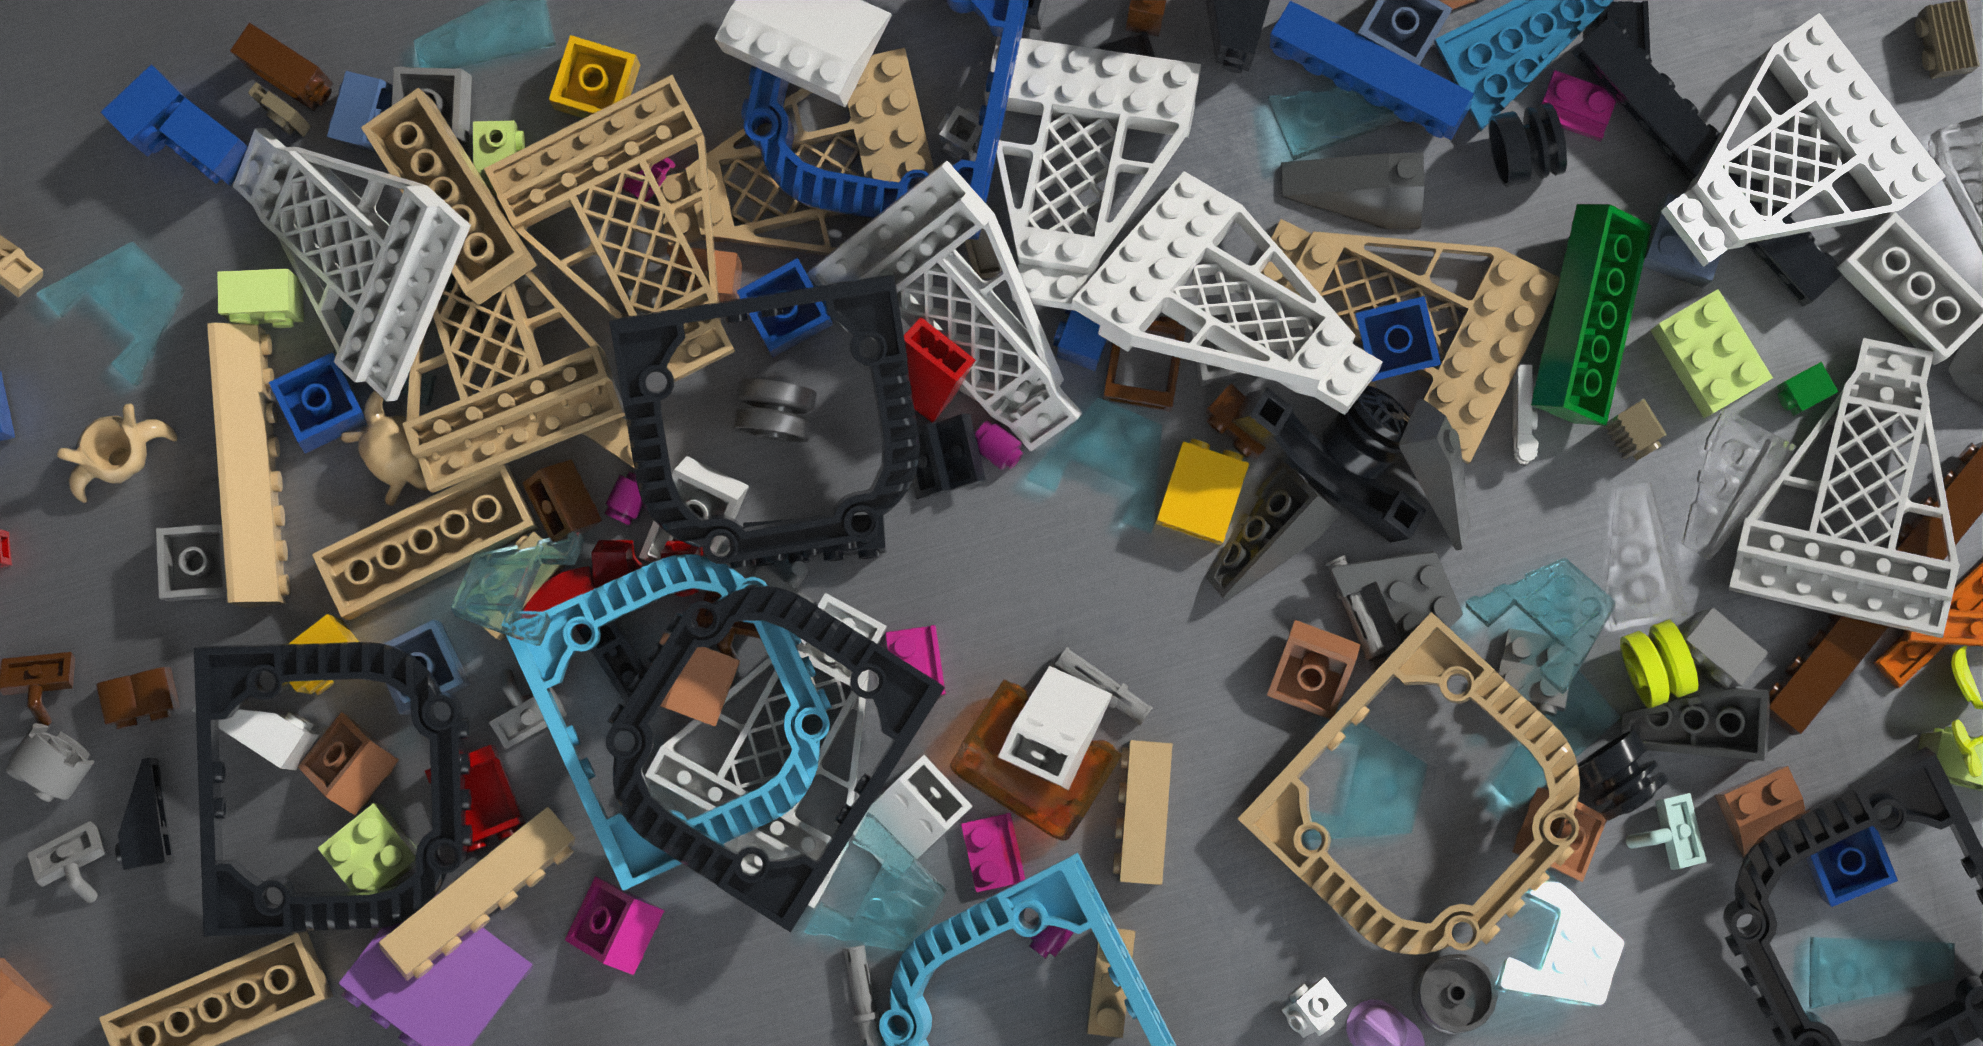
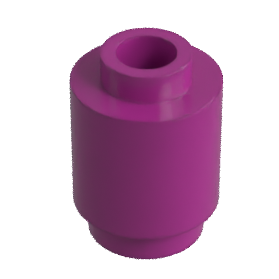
[975,420,1024,470]
[605,471,644,525]
[1029,921,1074,959]

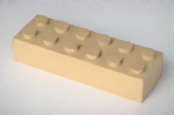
[361,88,537,305]
[312,464,539,620]
[99,931,334,1046]

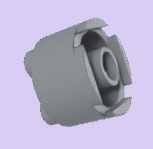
[5,723,94,802]

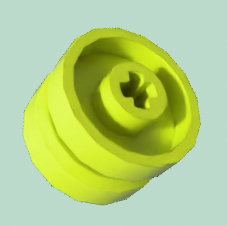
[1620,619,1699,709]

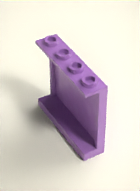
[338,894,533,1046]

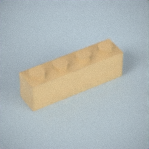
[1113,740,1173,885]

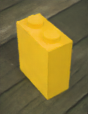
[1155,439,1249,546]

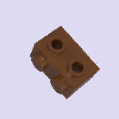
[1205,383,1267,461]
[522,459,602,545]

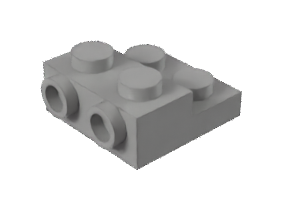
[1499,628,1578,715]

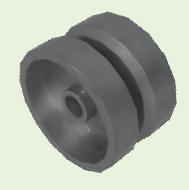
[733,378,817,442]
[1412,953,1498,1034]

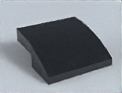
[913,413,986,499]

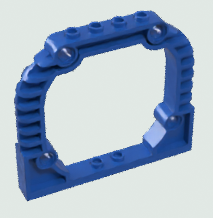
[741,0,1029,240]

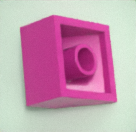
[565,876,664,975]

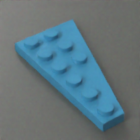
[1434,0,1614,133]

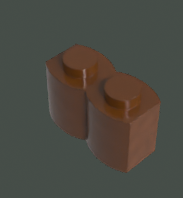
[96,667,180,730]

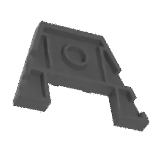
[1327,551,1463,690]

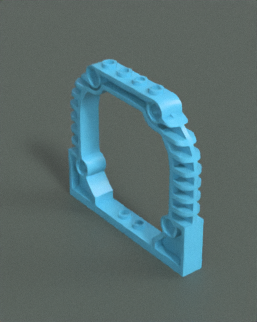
[504,554,831,891]
[879,853,1176,1046]

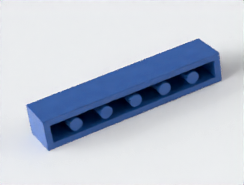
[1269,0,1474,140]

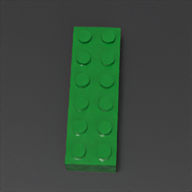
[1531,204,1652,426]

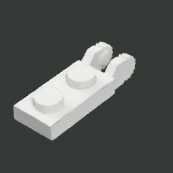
[1512,365,1538,465]

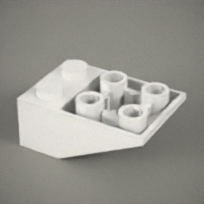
[998,666,1113,791]
[853,755,973,879]

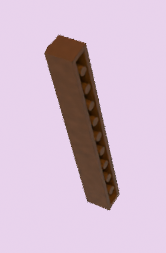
[1767,442,1983,735]

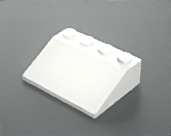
[714,0,892,107]

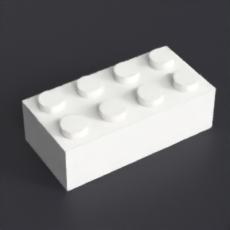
[1837,212,1983,365]

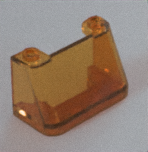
[950,679,1123,841]

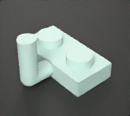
[1626,793,1707,870]

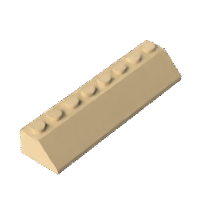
[207,323,290,608]

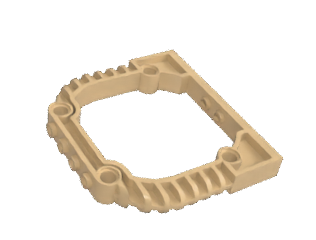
[1238,612,1580,955]

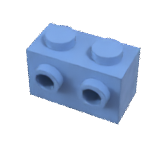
[327,71,393,153]

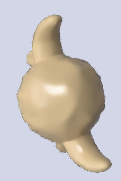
[341,390,428,506]
[57,404,177,503]

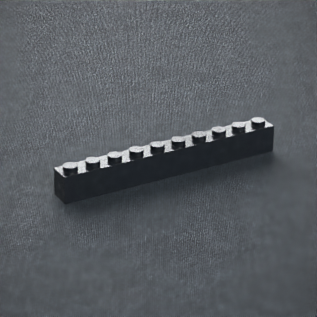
[1571,18,1843,307]

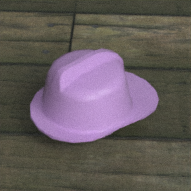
[1346,999,1425,1046]

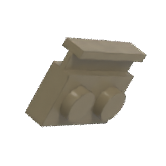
[248,82,312,137]

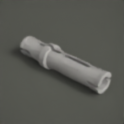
[1325,555,1387,660]
[1055,647,1153,725]
[842,945,882,1046]

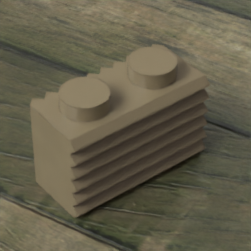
[1915,0,1980,79]
[1603,399,1667,461]

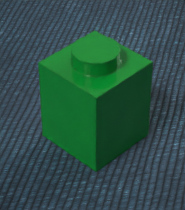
[1777,362,1838,416]

